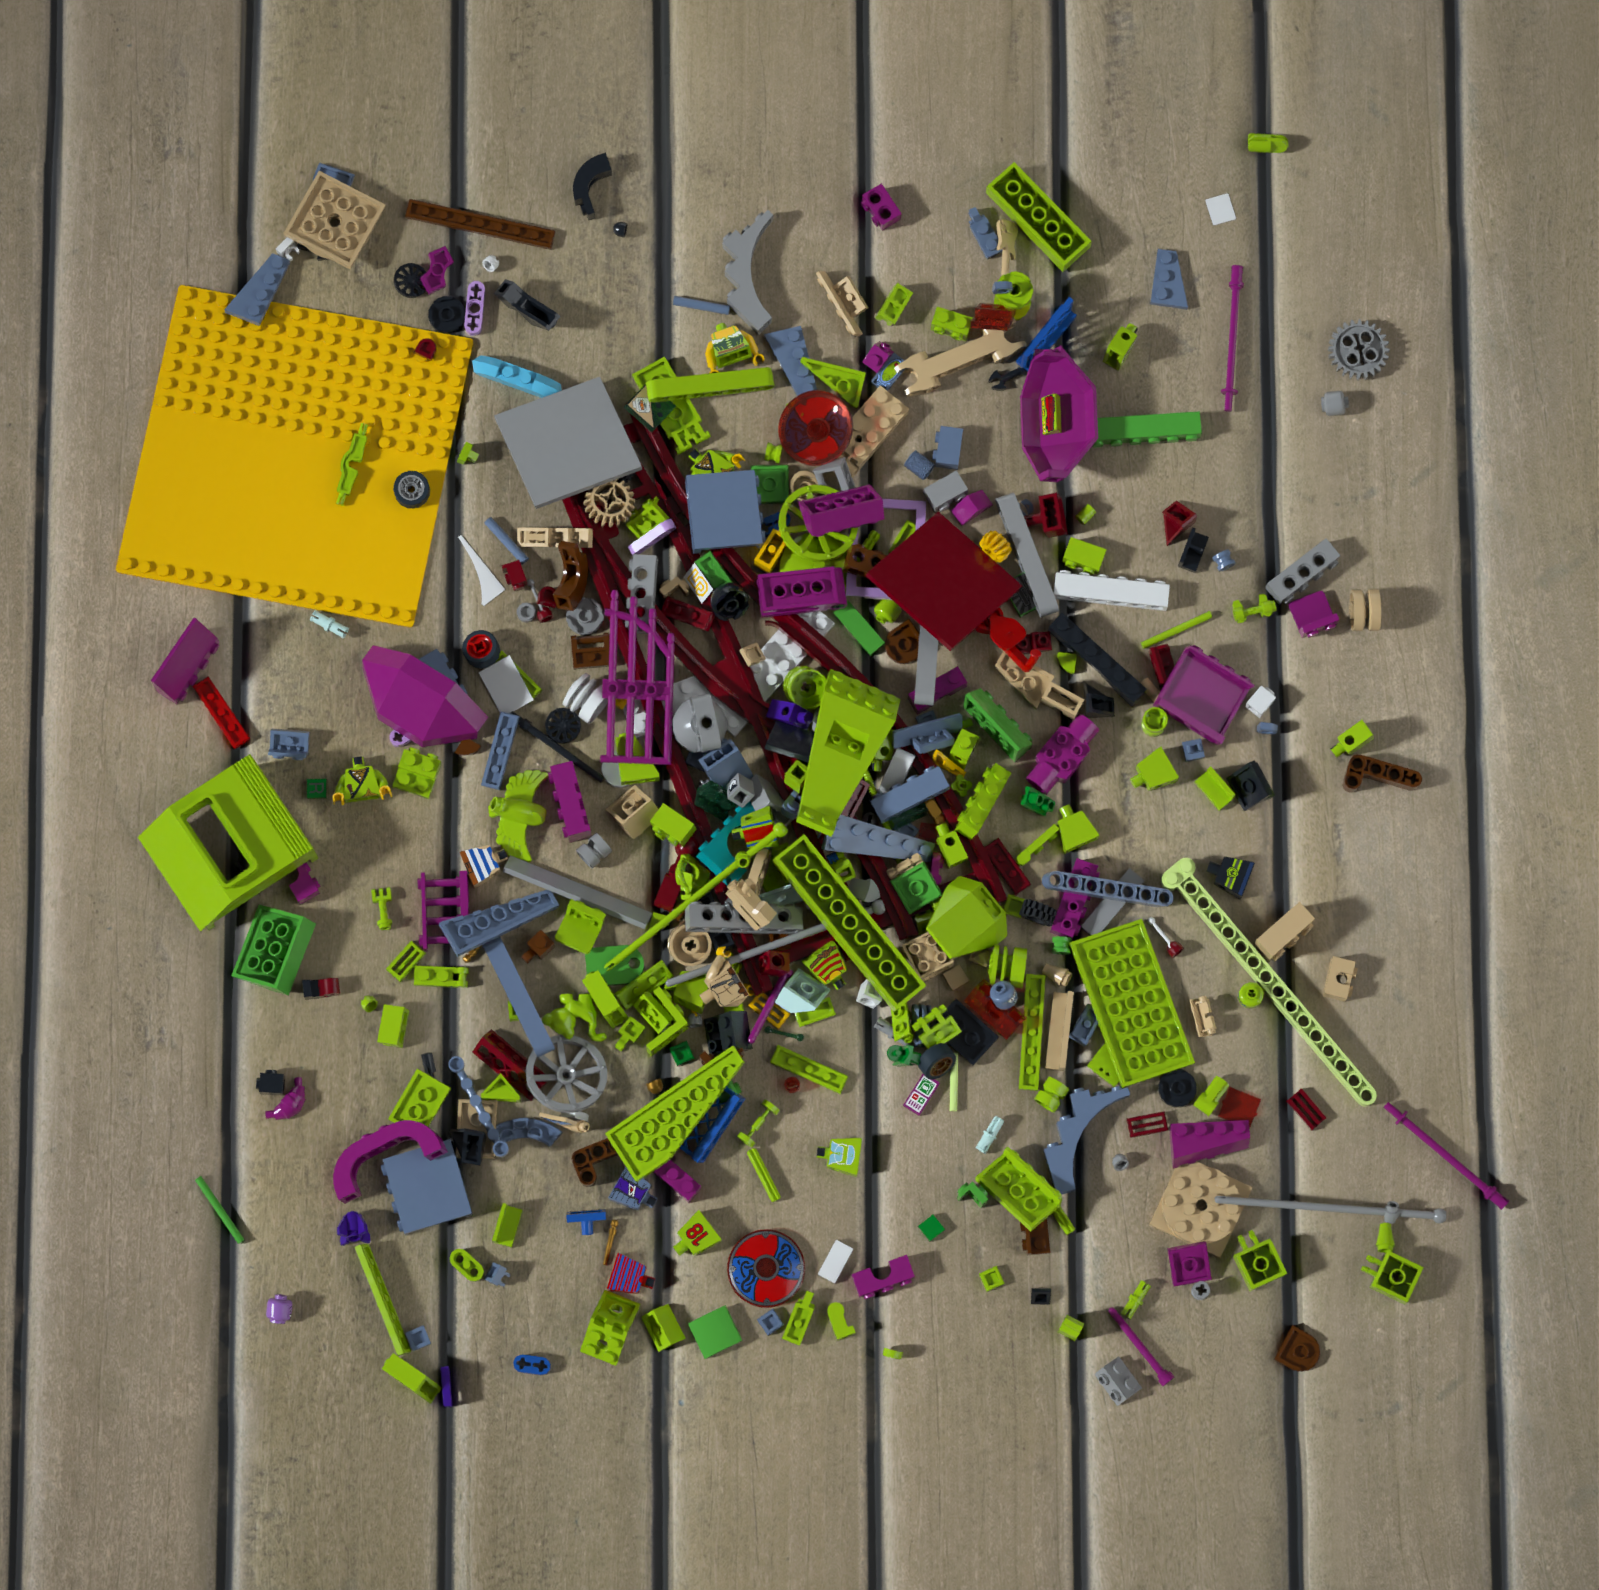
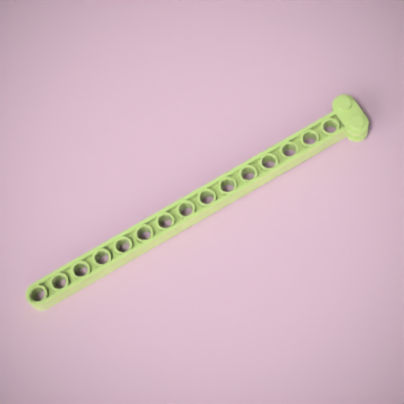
[1161,858,1377,1107]

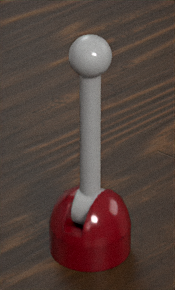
[527,579,554,623]

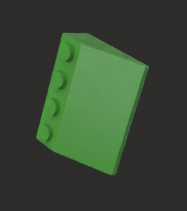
[963,688,1032,763]
[231,904,316,996]

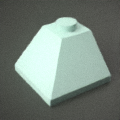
[775,969,831,1013]

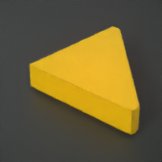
[932,749,966,778]

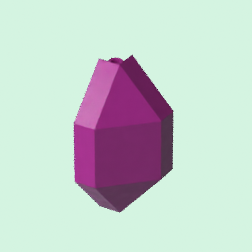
[1020,345,1098,483]
[362,645,488,747]

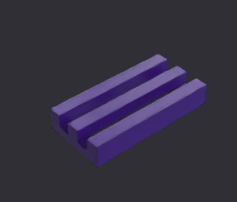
[440,1366,453,1408]

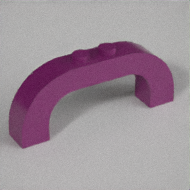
[333,1120,448,1204]

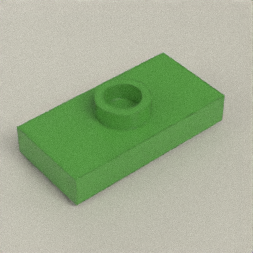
[694,551,732,590]

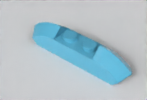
[472,355,562,398]

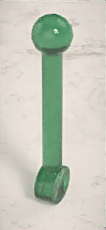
[764,1026,804,1042]

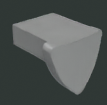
[848,878,880,902]

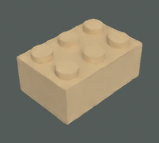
[1253,902,1315,963]

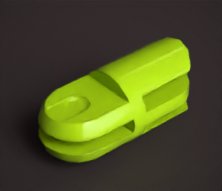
[1248,133,1289,153]

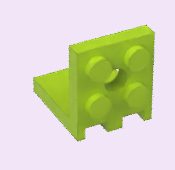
[646,987,688,1056]
[580,1290,641,1366]

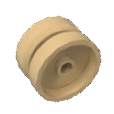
[1349,589,1381,631]
[667,923,712,966]

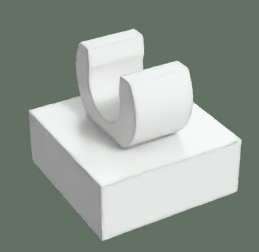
[276,237,300,261]

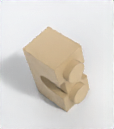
[1041,682,1085,720]
[1322,956,1358,1002]

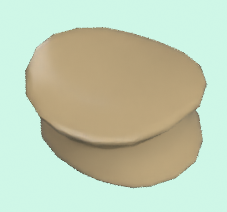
[790,470,820,504]

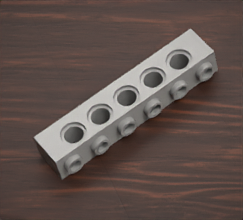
[685,902,803,934]

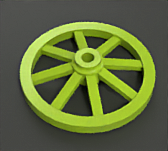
[778,485,858,562]

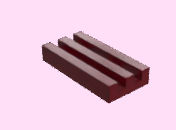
[1286,1088,1326,1131]
[1126,1111,1168,1138]

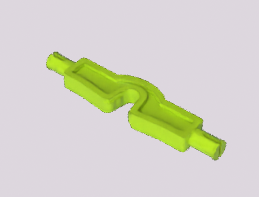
[336,423,368,506]

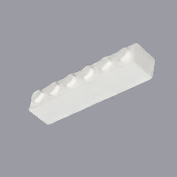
[1053,570,1170,611]

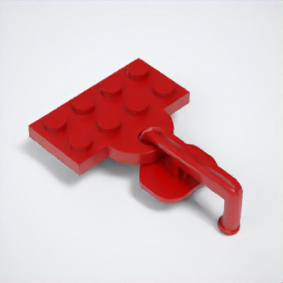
[975,608,1042,672]

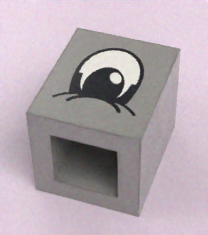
[726,773,755,808]

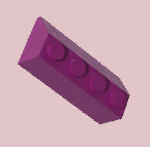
[798,485,885,537]

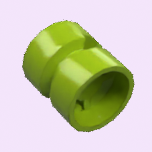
[1141,707,1168,737]
[1034,1076,1069,1113]

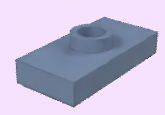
[1069,1004,1098,1047]

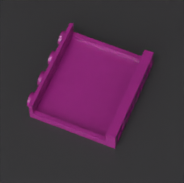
[1153,645,1255,745]

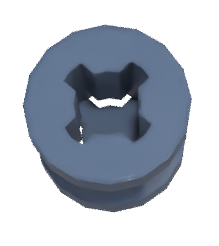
[1212,549,1236,572]

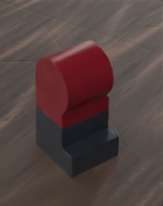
[302,978,340,1000]

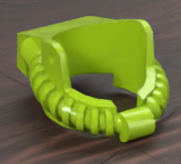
[675,854,710,900]

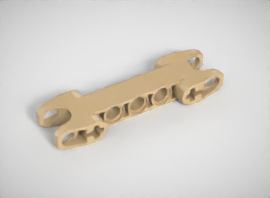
[894,318,1027,397]

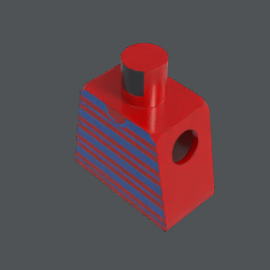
[607,1253,656,1294]

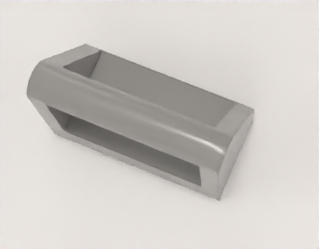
[813,457,856,496]

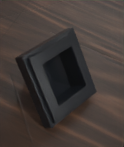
[1031,1287,1051,1305]

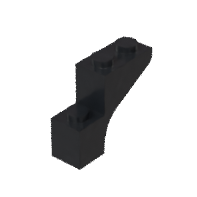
[494,279,561,331]

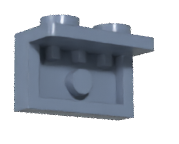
[268,728,310,760]

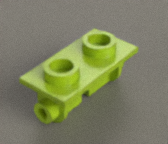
[891,1002,913,1043]

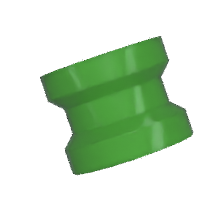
[1052,936,1071,955]

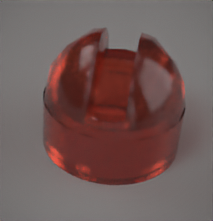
[784,1077,800,1093]

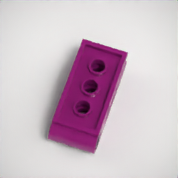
[757,566,847,618]

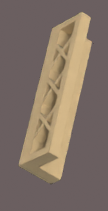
[1045,991,1074,1071]

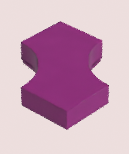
[420,246,454,295]

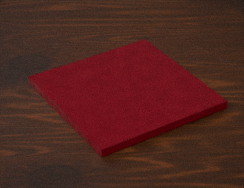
[866,511,1022,651]

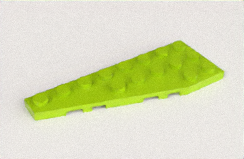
[605,1046,745,1182]

